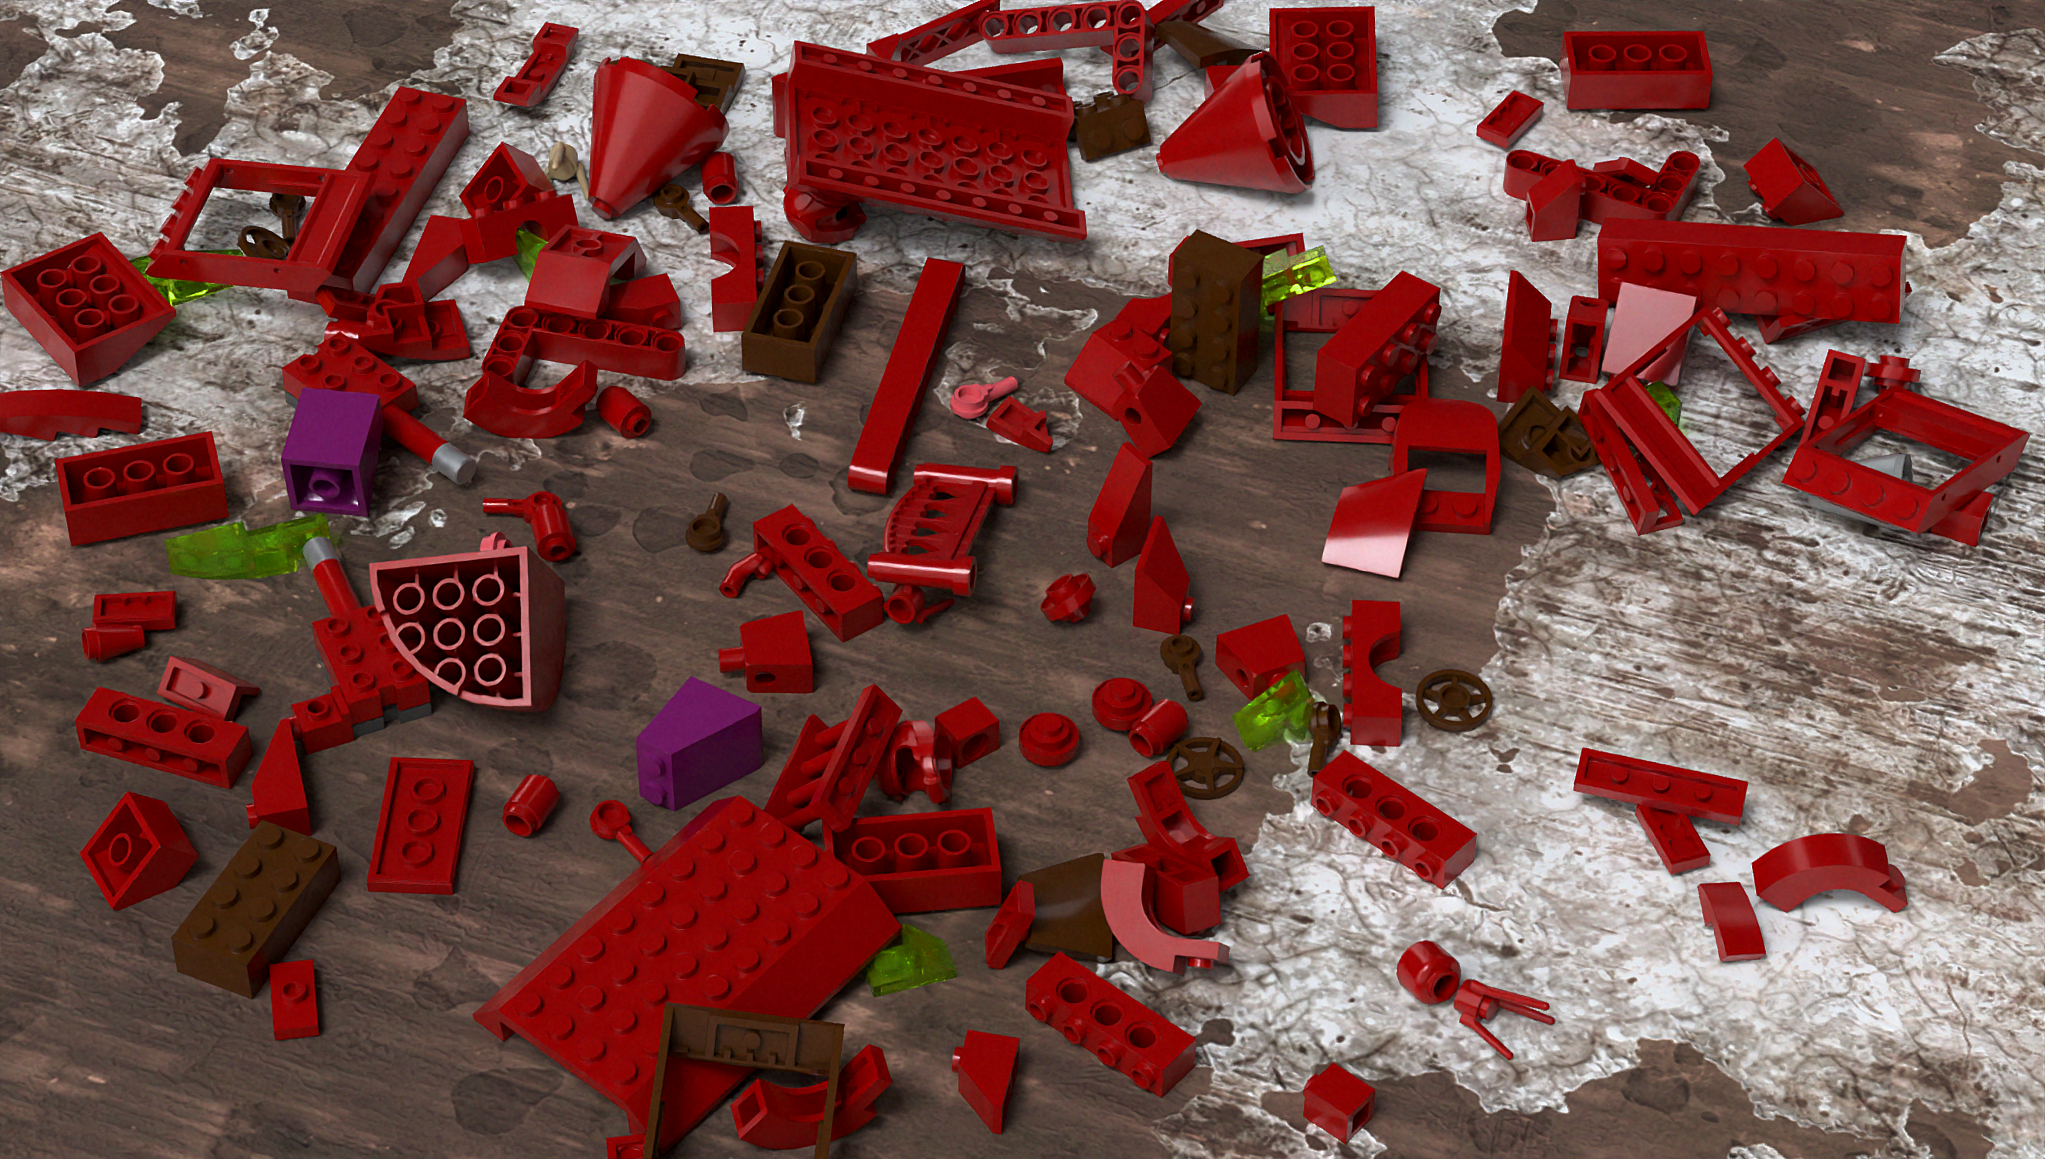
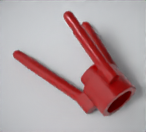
[883,584,955,624]
[1453,978,1555,1060]

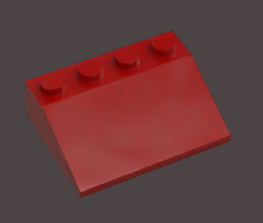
[1269,6,1377,129]
[0,231,177,388]

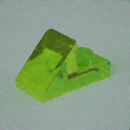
[1231,669,1314,752]
[862,923,957,998]

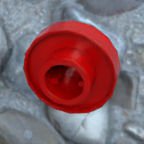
[1864,355,1921,393]
[1040,573,1096,623]
[1092,677,1152,731]
[1019,712,1079,766]

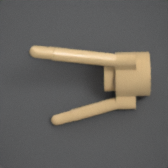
[545,142,589,202]

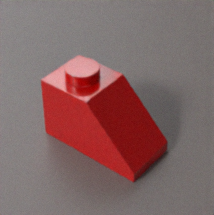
[952,1030,1020,1134]

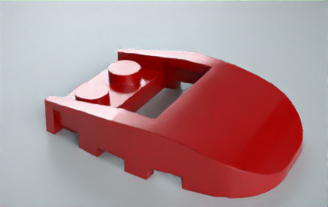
[1388,398,1502,535]

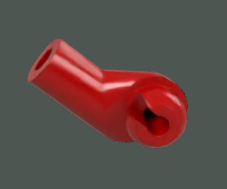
[719,552,773,598]

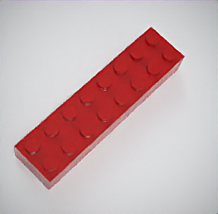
[287,86,470,305]
[1597,217,1907,324]

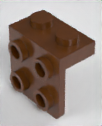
[1073,91,1151,160]

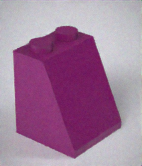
[281,388,384,517]
[636,676,764,812]

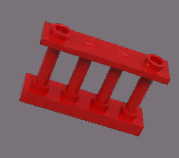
[763,683,903,834]

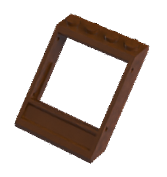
[642,1002,845,1159]

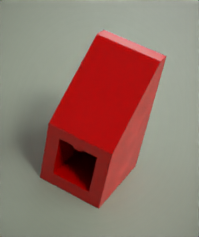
[1524,159,1586,242]

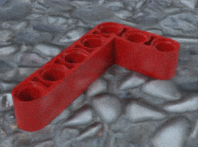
[979,0,1154,106]
[1503,150,1700,225]
[481,305,686,387]

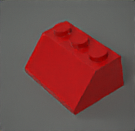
[1496,270,1558,403]

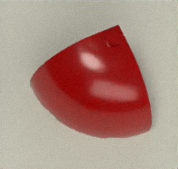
[369,546,566,712]

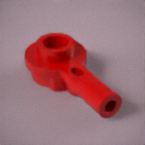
[483,491,562,523]
[590,800,654,865]

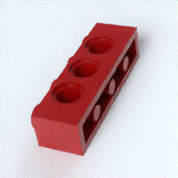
[753,504,884,643]
[75,686,253,790]
[1311,750,1477,890]
[1025,951,1196,1098]

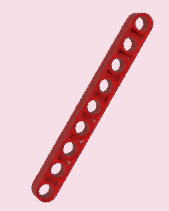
[848,257,966,495]

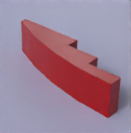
[0,389,142,442]

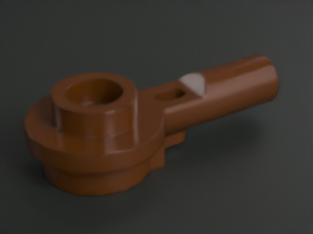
[654,184,709,234]
[269,193,306,246]
[685,493,728,552]
[1160,635,1203,700]
[1307,701,1341,778]

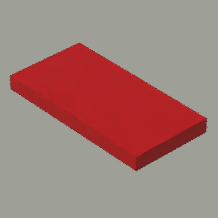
[367,757,475,895]

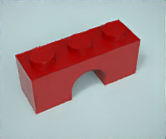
[459,189,579,264]

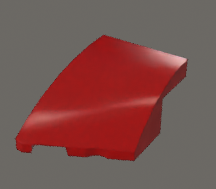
[358,280,470,360]
[1321,468,1428,579]

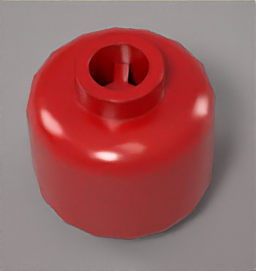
[1396,940,1461,1005]

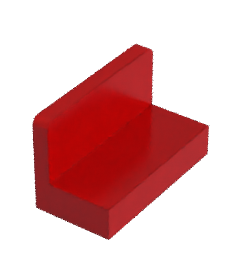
[156,656,260,721]

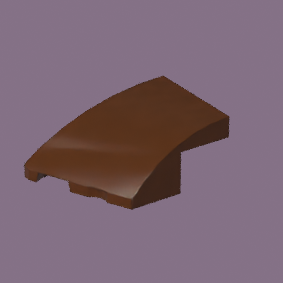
[1157,20,1268,70]
[660,53,746,116]
[1497,385,1601,479]
[1018,853,1113,963]

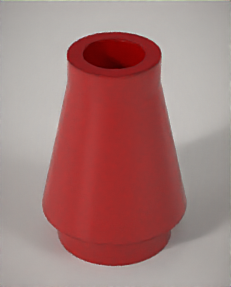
[81,622,145,663]

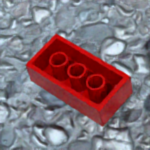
[1559,31,1713,110]
[1313,270,1442,428]
[54,431,229,546]
[822,807,1001,914]

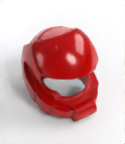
[783,185,867,244]
[873,720,953,803]

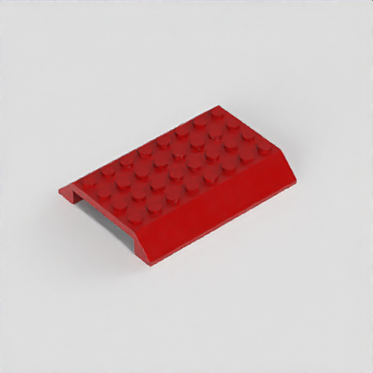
[784,40,1087,244]
[472,795,902,1156]

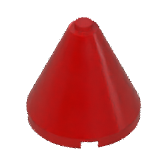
[1156,51,1314,194]
[588,57,730,219]

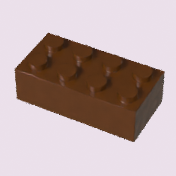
[1169,229,1264,396]
[741,240,857,383]
[171,820,341,999]

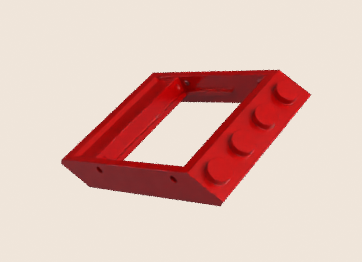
[144,158,377,293]
[1273,286,1429,444]
[1593,305,1806,516]
[1781,386,2030,535]

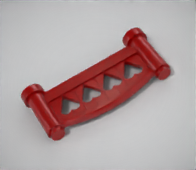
[867,462,1019,597]

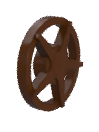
[237,225,292,260]
[1415,669,1493,731]
[1166,737,1243,799]

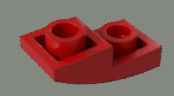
[1697,882,1766,962]

